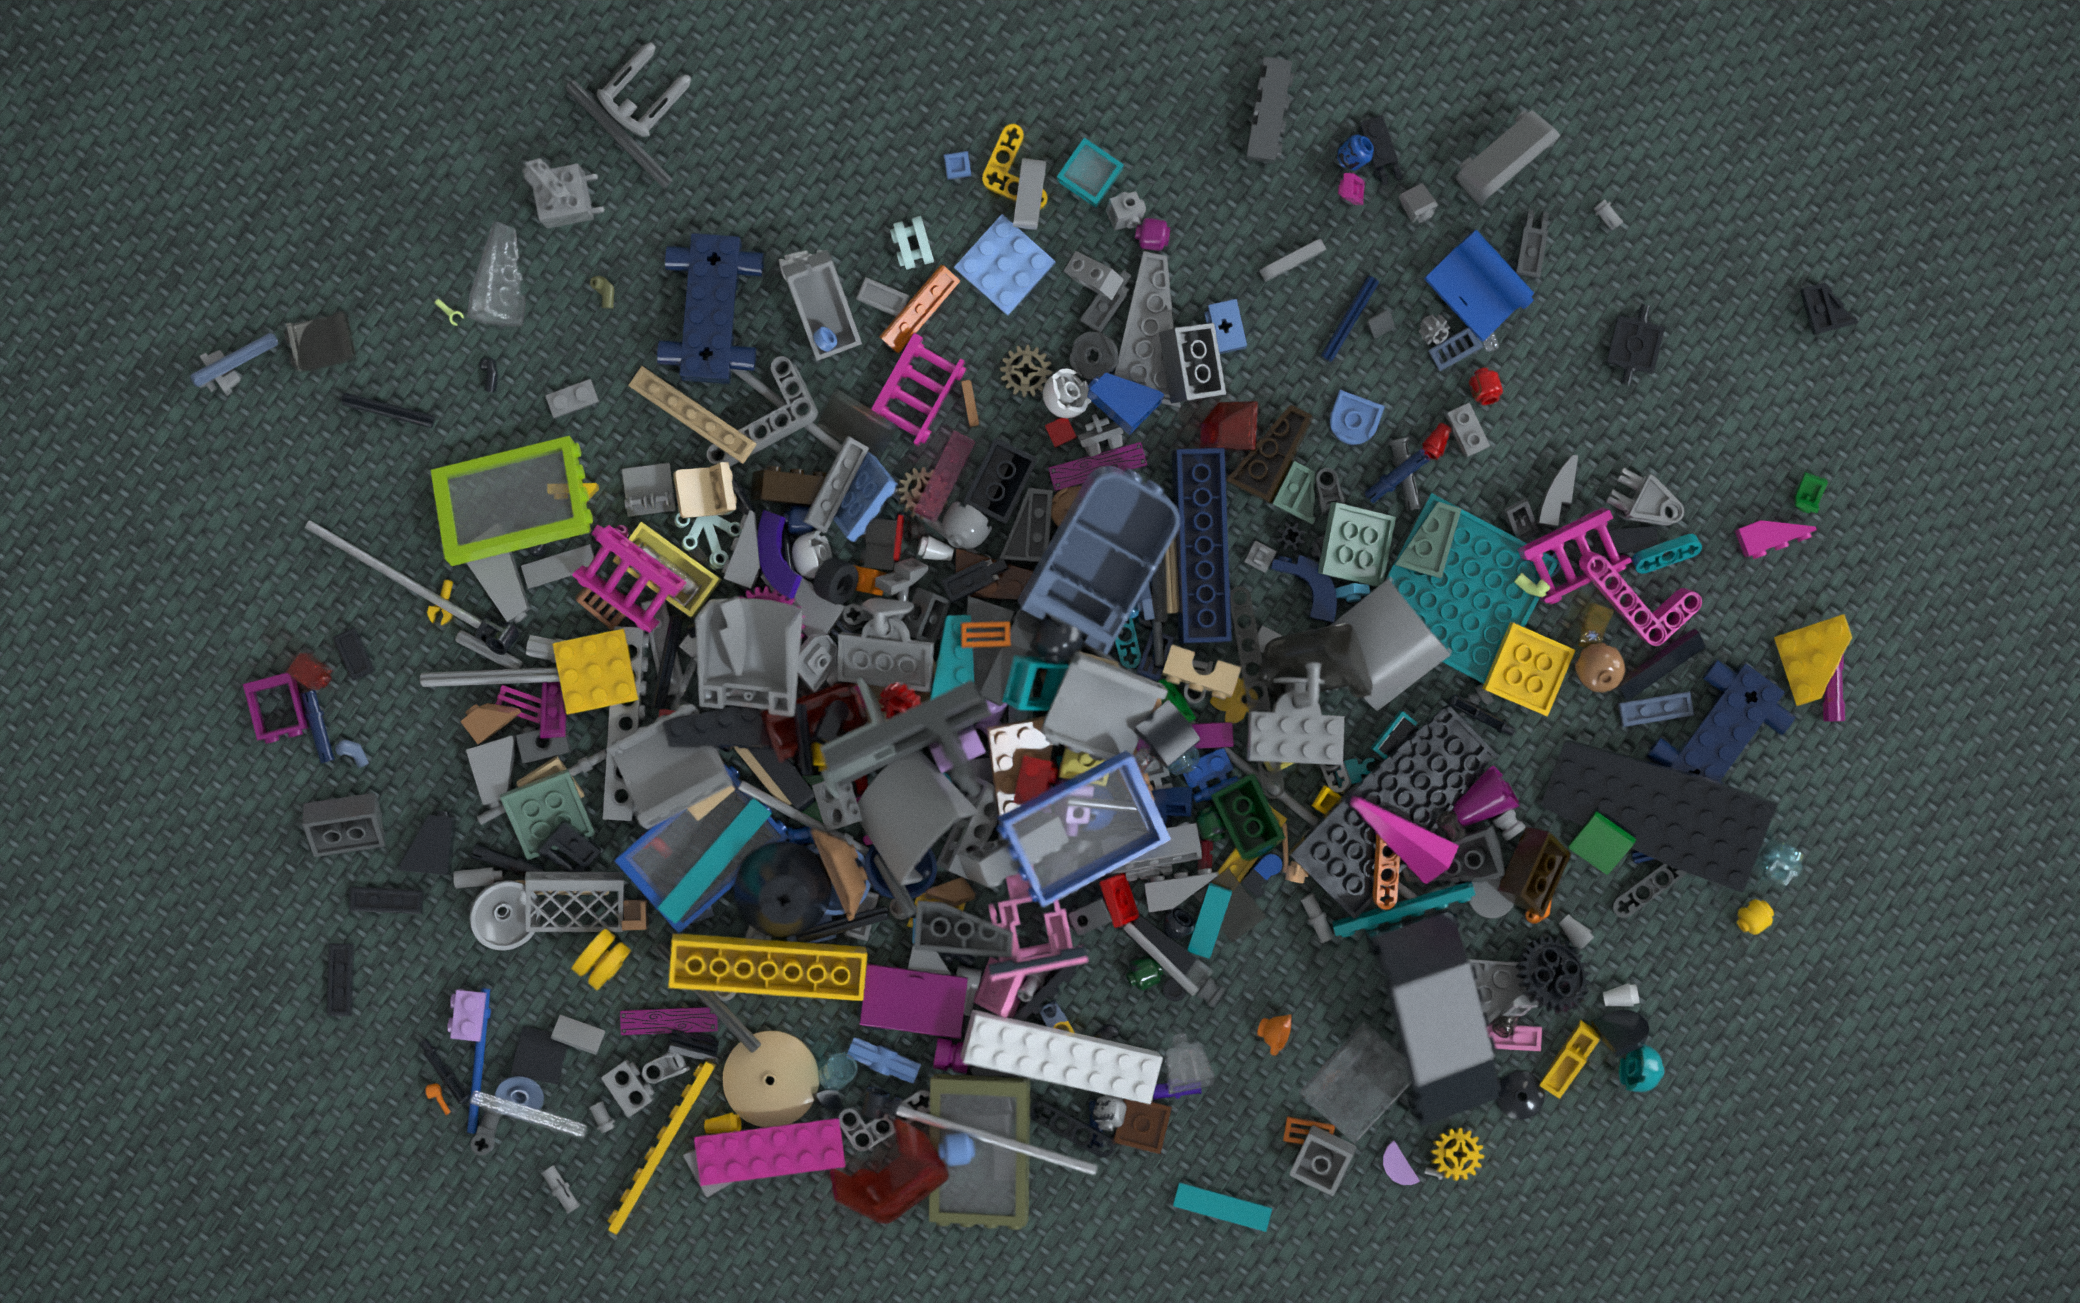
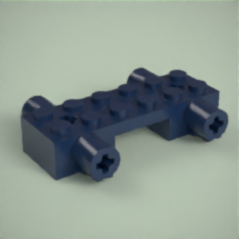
[657,233,764,384]
[1646,659,1795,783]

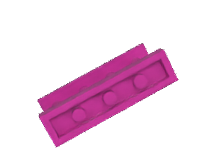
[867,333,966,446]
[1517,507,1632,604]
[572,525,687,633]

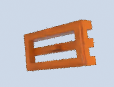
[961,621,1011,648]
[1283,1116,1335,1144]

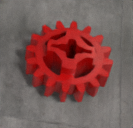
[878,682,922,719]

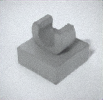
[1244,541,1276,573]

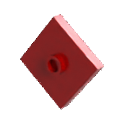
[1100,872,1139,928]

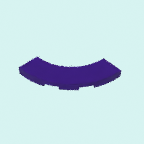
[757,510,802,599]

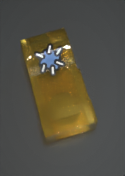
[1577,603,1614,648]

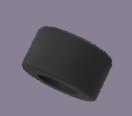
[814,558,858,605]

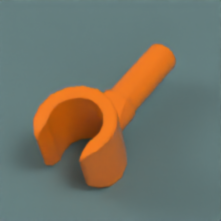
[425,1083,451,1115]

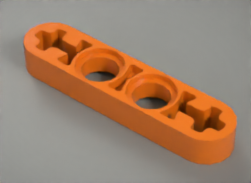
[1373,834,1400,910]

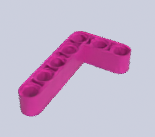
[1579,551,1702,646]

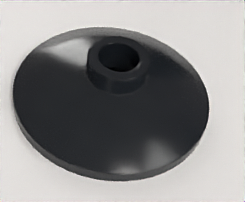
[1497,1071,1545,1120]

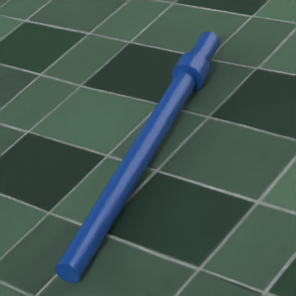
[467,988,491,1133]

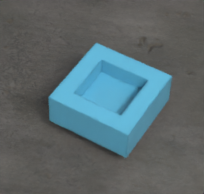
[1335,583,1370,602]

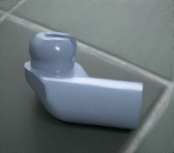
[335,740,369,768]

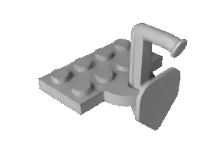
[838,587,933,692]
[1247,663,1344,765]

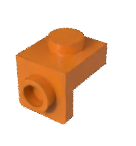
[853,565,887,596]

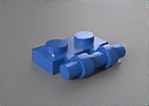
[1180,747,1239,803]

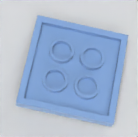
[954,214,1056,316]

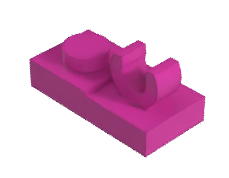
[1338,173,1365,205]

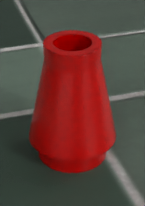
[1422,423,1452,460]

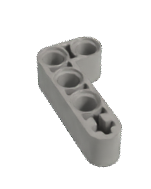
[839,1088,930,1151]

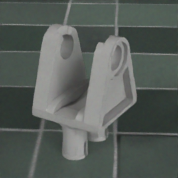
[1606,468,1684,526]

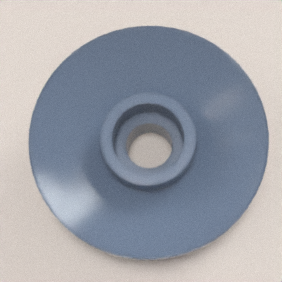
[495,1076,544,1118]

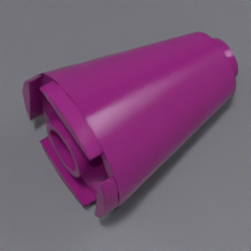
[1450,765,1520,827]

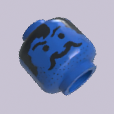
[1337,134,1374,171]

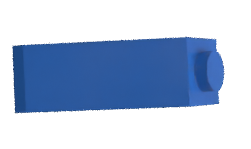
[1087,373,1164,435]

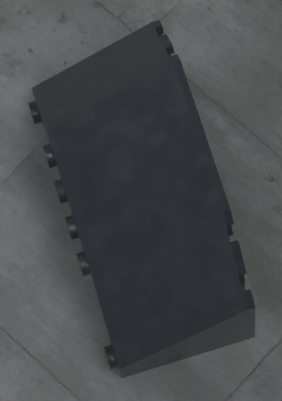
[1365,909,1501,1127]

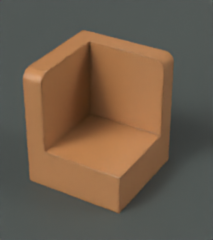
[622,900,649,930]

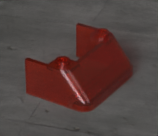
[761,682,870,762]
[830,1119,949,1224]

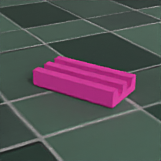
[495,685,541,724]

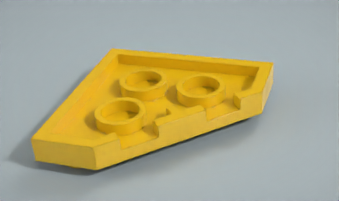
[1774,614,1852,706]

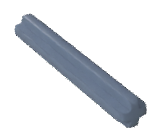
[190,333,278,387]

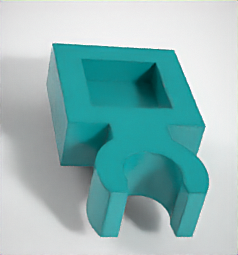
[1333,758,1375,787]

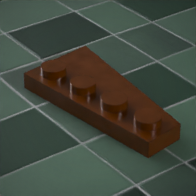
[956,548,1034,599]

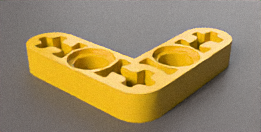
[982,124,1048,210]

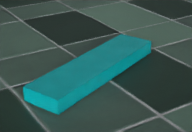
[1173,1182,1272,1232]

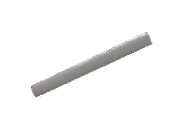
[1124,922,1199,996]

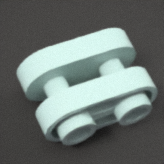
[890,216,934,270]

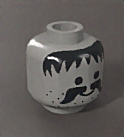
[1093,1094,1127,1131]

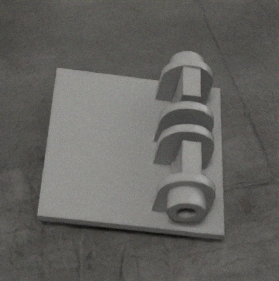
[622,463,676,517]

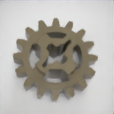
[1000,345,1052,398]
[896,467,949,520]

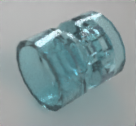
[818,1053,857,1091]

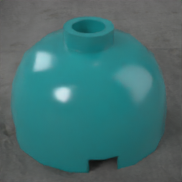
[1619,1044,1664,1092]

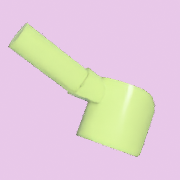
[435,299,464,326]

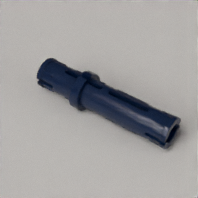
[1365,449,1430,503]
[300,690,335,764]

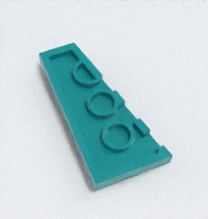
[930,615,974,699]

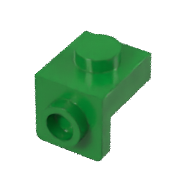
[1794,472,1828,513]

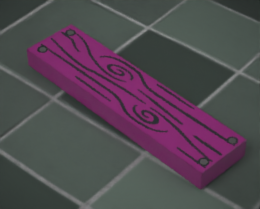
[1048,442,1147,491]
[620,1007,718,1035]

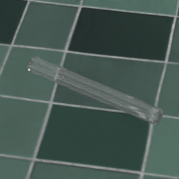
[470,1091,587,1139]

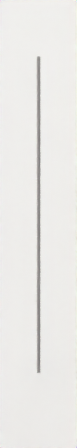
[712,355,1436,914]

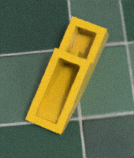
[1539,1020,1600,1099]

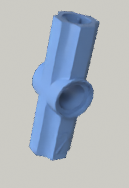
[846,1037,921,1083]

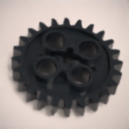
[1516,936,1591,1014]

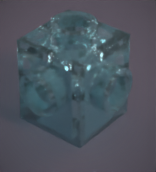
[1765,842,1804,886]

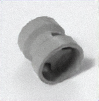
[1492,810,1526,841]

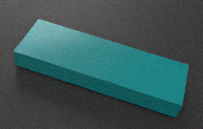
[1187,883,1232,959]

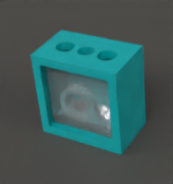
[1057,137,1124,208]

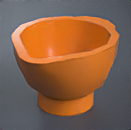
[1258,1014,1292,1056]

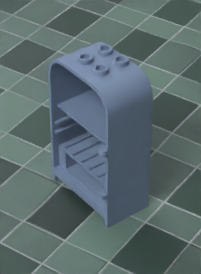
[1018,466,1180,655]

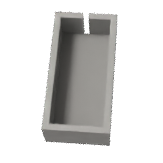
[782,250,862,361]

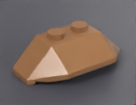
[810,827,868,921]

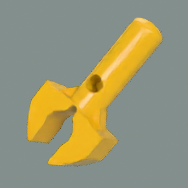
[427,579,453,625]

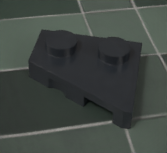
[1800,282,1858,336]

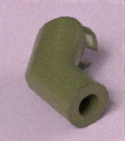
[590,276,614,309]

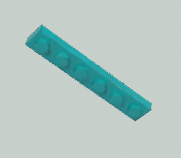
[1333,881,1476,937]

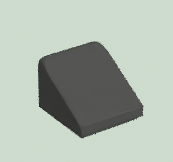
[1366,309,1394,338]

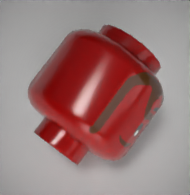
[1469,368,1503,405]

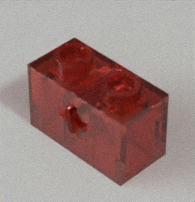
[286,653,333,690]

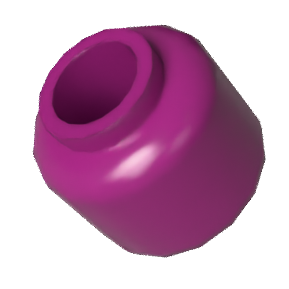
[1135,218,1171,251]

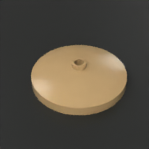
[723,1030,820,1127]

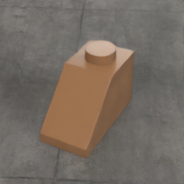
[460,703,521,744]

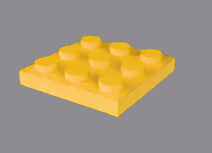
[1482,622,1575,717]
[552,629,639,715]

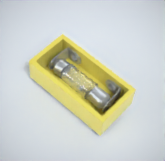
[613,522,722,619]

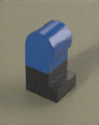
[1240,854,1282,899]

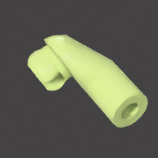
[1514,573,1550,597]

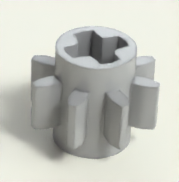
[1419,315,1450,344]

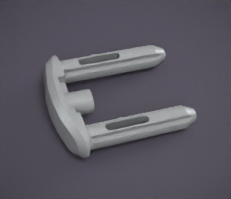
[597,43,691,137]

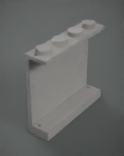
[1040,651,1168,761]
[606,704,733,829]

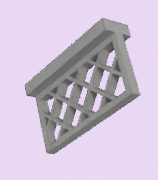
[526,872,624,932]

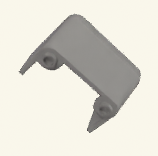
[1455,110,1561,207]

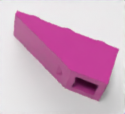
[1735,520,1817,559]

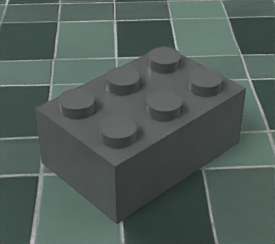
[1159,323,1226,404]

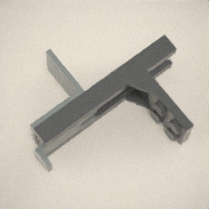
[820,677,992,798]

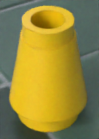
[704,1112,742,1134]

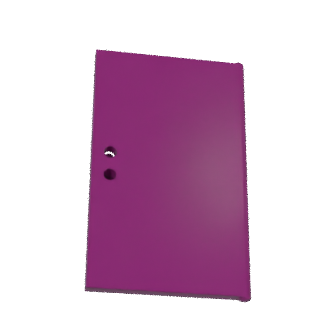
[859,964,968,1039]

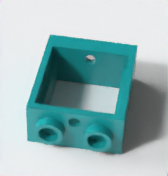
[1002,655,1069,711]

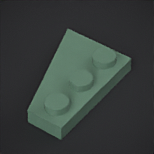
[1395,502,1461,579]

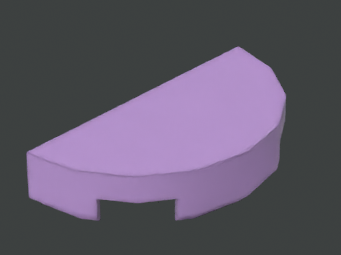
[1383,1140,1420,1185]

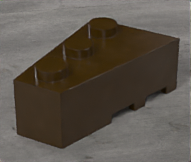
[750,466,827,505]

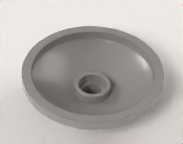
[470,880,541,950]

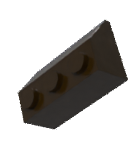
[1497,827,1571,917]

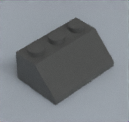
[303,793,386,857]

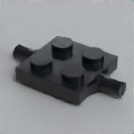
[1606,304,1665,386]

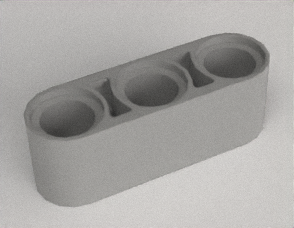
[1013,158,1046,230]

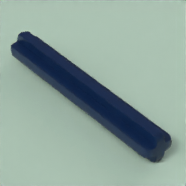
[1321,275,1379,362]

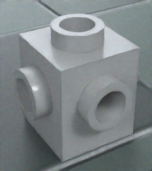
[1106,191,1146,230]

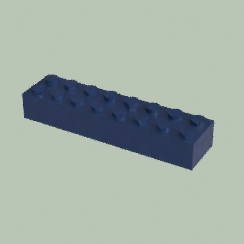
[1172,448,1232,644]

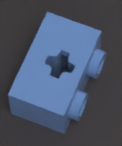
[1204,299,1247,354]

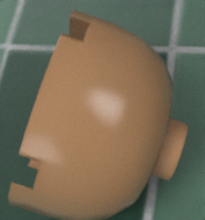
[1575,643,1625,693]

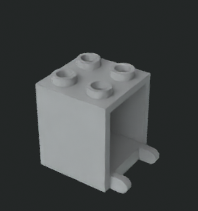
[533,164,604,229]

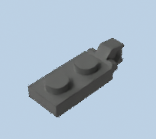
[1080,270,1132,333]

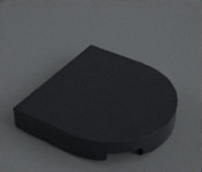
[1591,1010,1649,1057]

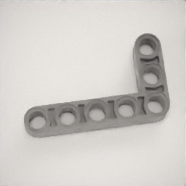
[707,356,818,467]

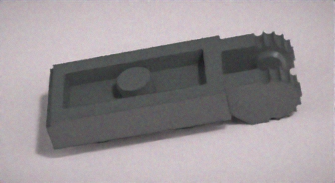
[1516,209,1549,279]

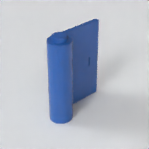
[1424,229,1534,342]

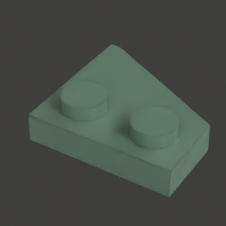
[1271,461,1315,525]

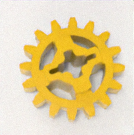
[1431,1128,1484,1181]

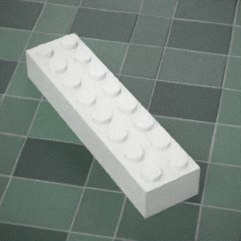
[960,1010,1163,1104]

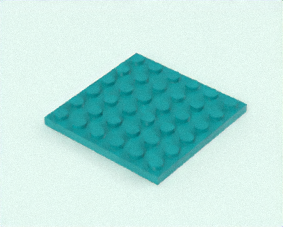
[1385,493,1559,684]

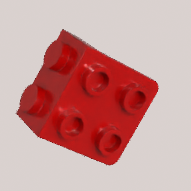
[1013,756,1059,811]

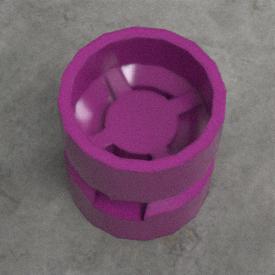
[933,1038,968,1074]

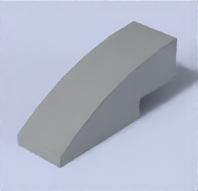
[1536,455,1578,527]
[719,596,746,676]

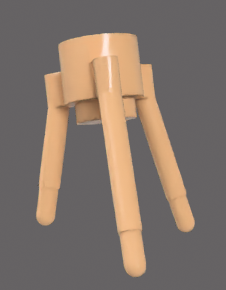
[1282,823,1309,883]

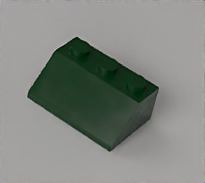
[1211,773,1286,861]

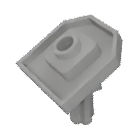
[798,633,838,692]

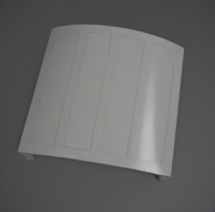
[1316,576,1452,711]
[696,598,803,716]
[858,750,978,885]

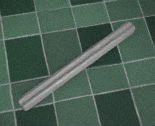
[420,667,560,687]

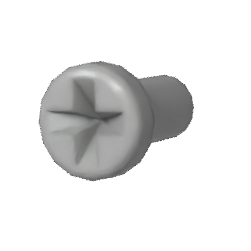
[1424,1167,1444,1180]

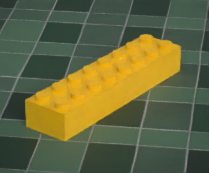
[669,933,867,1001]

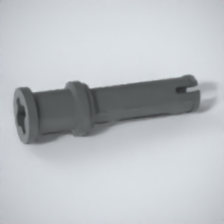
[1388,437,1422,511]

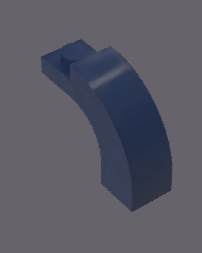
[1270,555,1337,623]

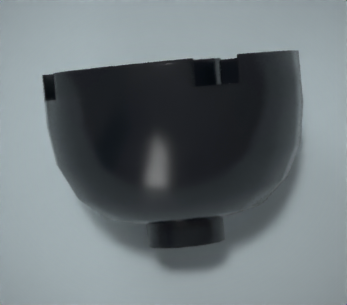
[1034,620,1084,665]

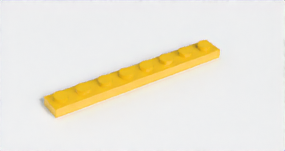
[608,1061,716,1235]

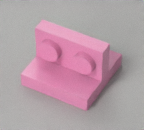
[974,957,1026,1018]

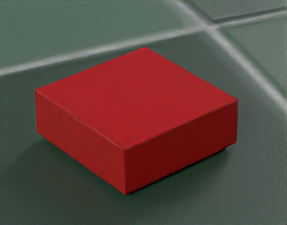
[1045,418,1077,448]

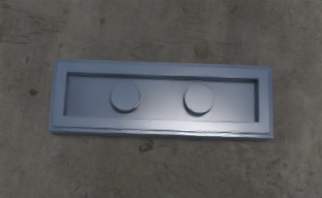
[1618,692,1694,727]

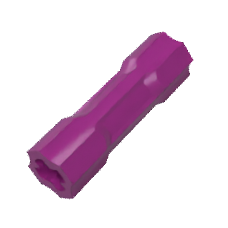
[1823,653,1845,722]

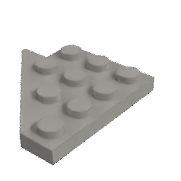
[1468,959,1527,1023]

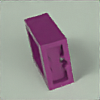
[243,672,309,744]

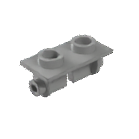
[522,159,571,208]

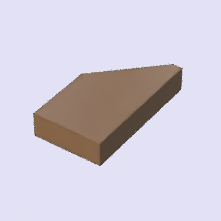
[961,380,979,427]
[924,877,975,907]

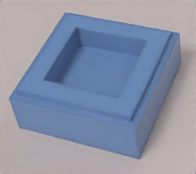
[944,151,971,180]

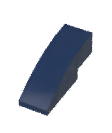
[1117,787,1193,823]

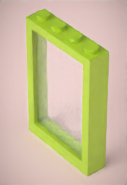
[431,436,593,566]

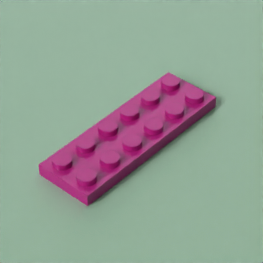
[694,1118,846,1186]

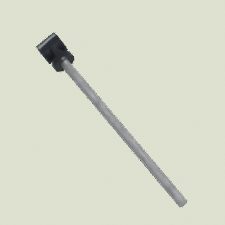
[305,520,519,655]
[861,1087,1098,1175]

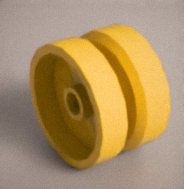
[571,928,631,990]

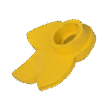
[1210,678,1258,723]

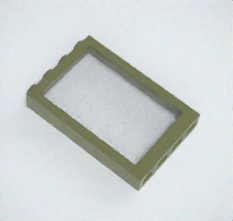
[929,1074,1030,1230]

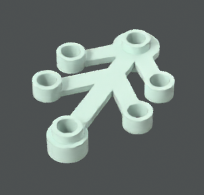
[674,511,742,570]

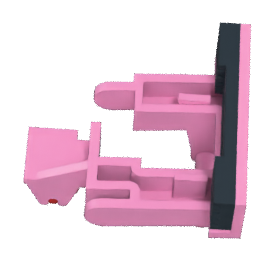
[988,864,1088,981]

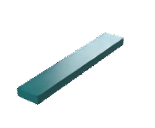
[657,798,772,924]

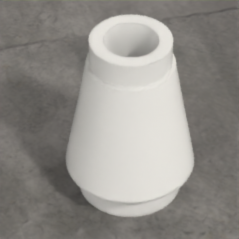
[917,536,954,561]
[1603,983,1640,1007]

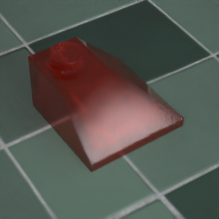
[1200,401,1258,450]

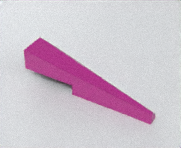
[1350,796,1459,884]

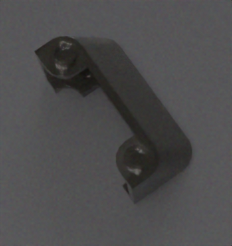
[1259,623,1373,701]

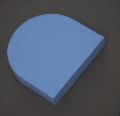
[1330,390,1385,445]

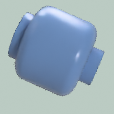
[939,1133,975,1166]

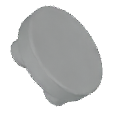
[1468,876,1514,918]

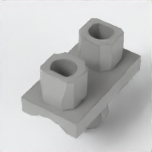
[199,350,241,396]
[1078,414,1123,457]

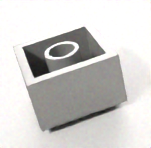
[1289,1125,1356,1196]

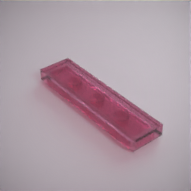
[914,431,975,522]

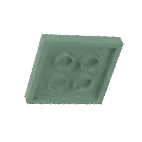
[1318,502,1396,587]
[500,769,595,860]

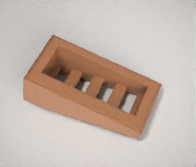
[575,587,626,631]

